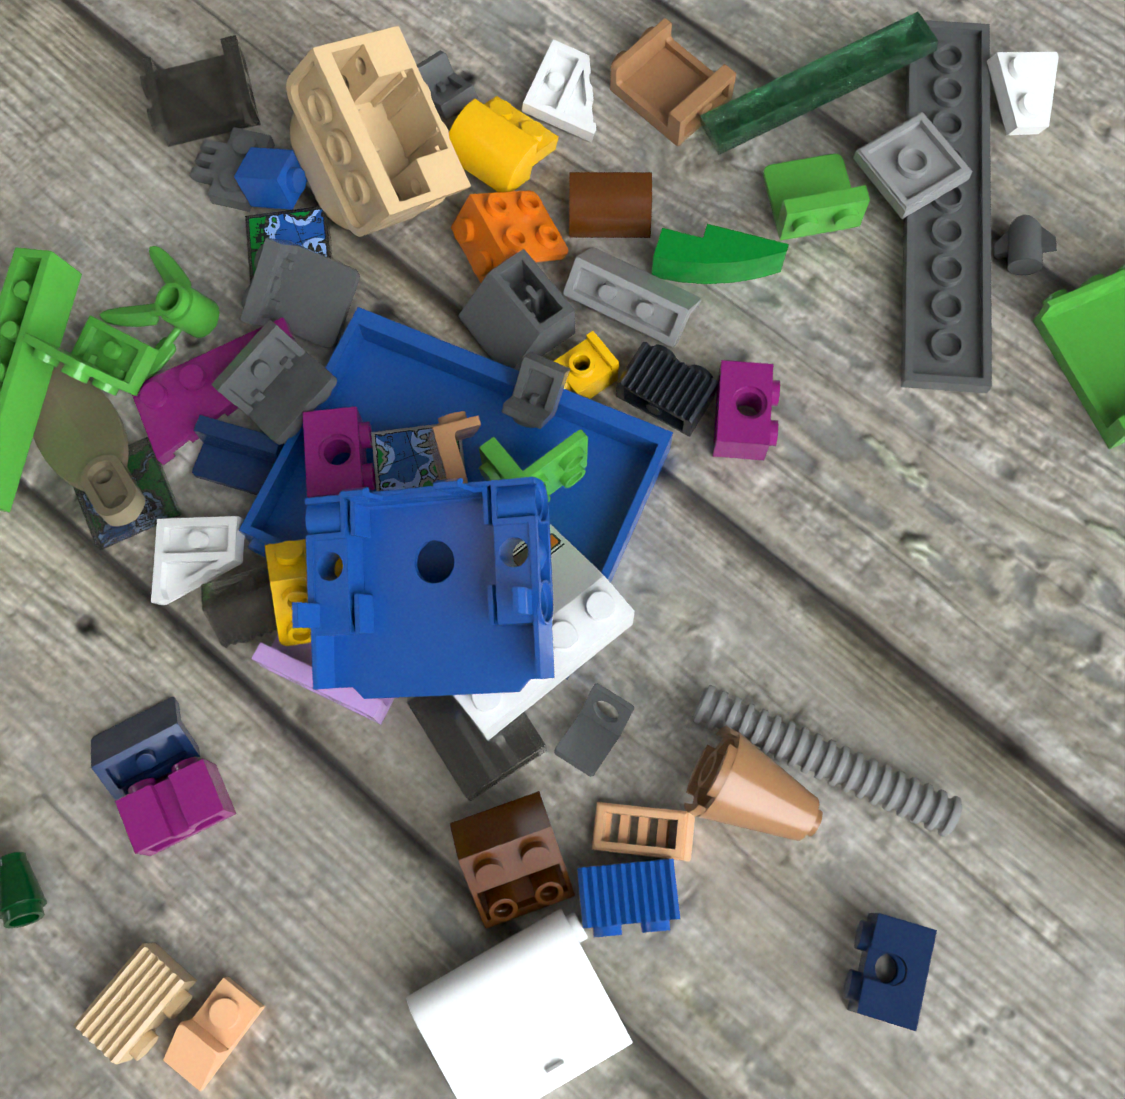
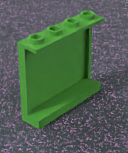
[1033,264,1125,449]

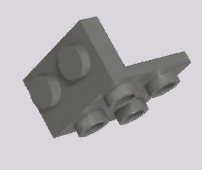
[240,238,360,349]
[211,320,337,445]

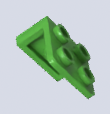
[763,153,870,241]
[22,316,159,396]
[479,429,588,502]

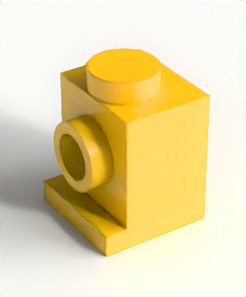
[554,331,619,399]

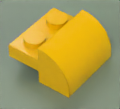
[449,96,559,192]

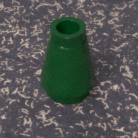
[0,852,47,929]

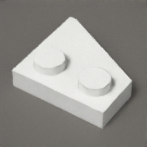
[522,39,596,142]
[987,52,1058,135]
[151,516,245,605]

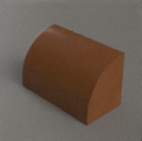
[569,172,652,238]

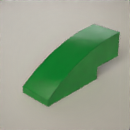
[652,224,789,284]

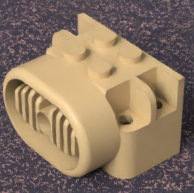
[286,26,471,237]

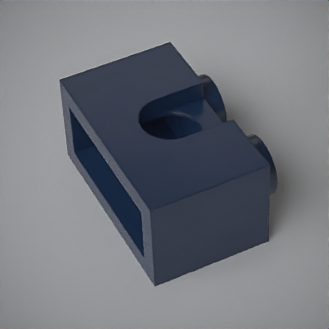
[843,913,937,1031]

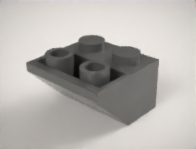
[459,249,575,371]

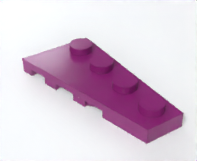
[132,317,296,465]

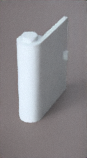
[406,908,633,1099]

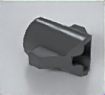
[994,214,1057,275]

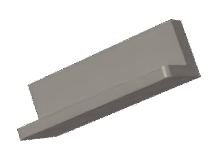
[563,247,701,348]

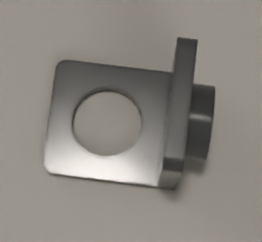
[554,683,634,777]

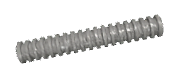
[693,685,963,837]

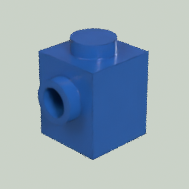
[234,147,308,210]

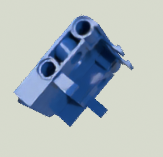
[292,476,555,699]

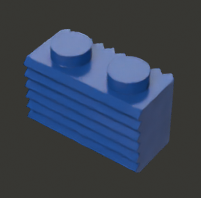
[577,859,680,938]

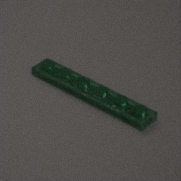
[700,12,938,155]

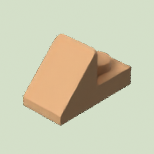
[163,977,265,1091]

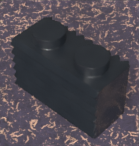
[616,342,718,437]

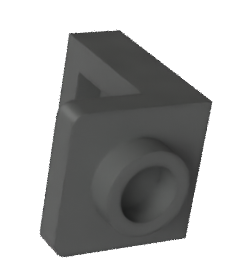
[417,50,478,120]
[502,352,570,429]

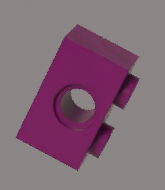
[713,360,780,461]
[303,406,376,498]

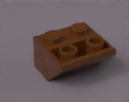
[450,791,575,929]

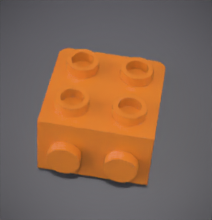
[450,190,569,283]

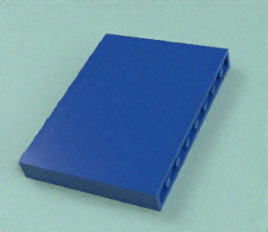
[239,307,673,680]

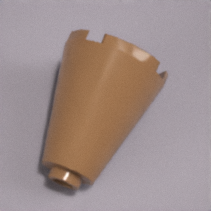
[684,725,823,841]

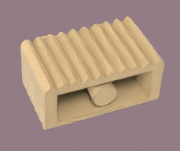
[74,943,197,1065]

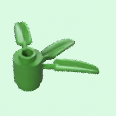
[100,246,220,380]

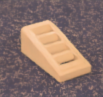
[592,802,695,862]

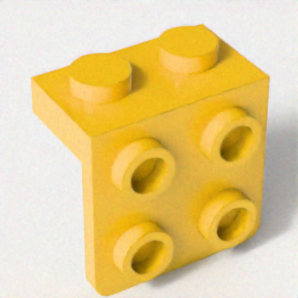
[265,539,343,646]

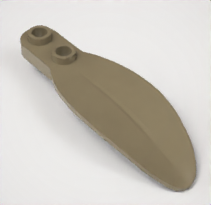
[33,362,145,526]

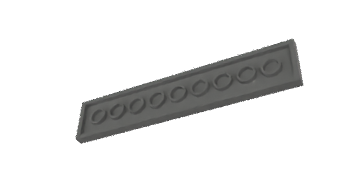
[901,19,992,394]

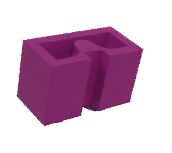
[115,757,237,856]

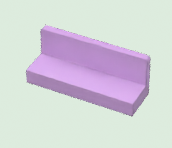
[251,635,394,725]

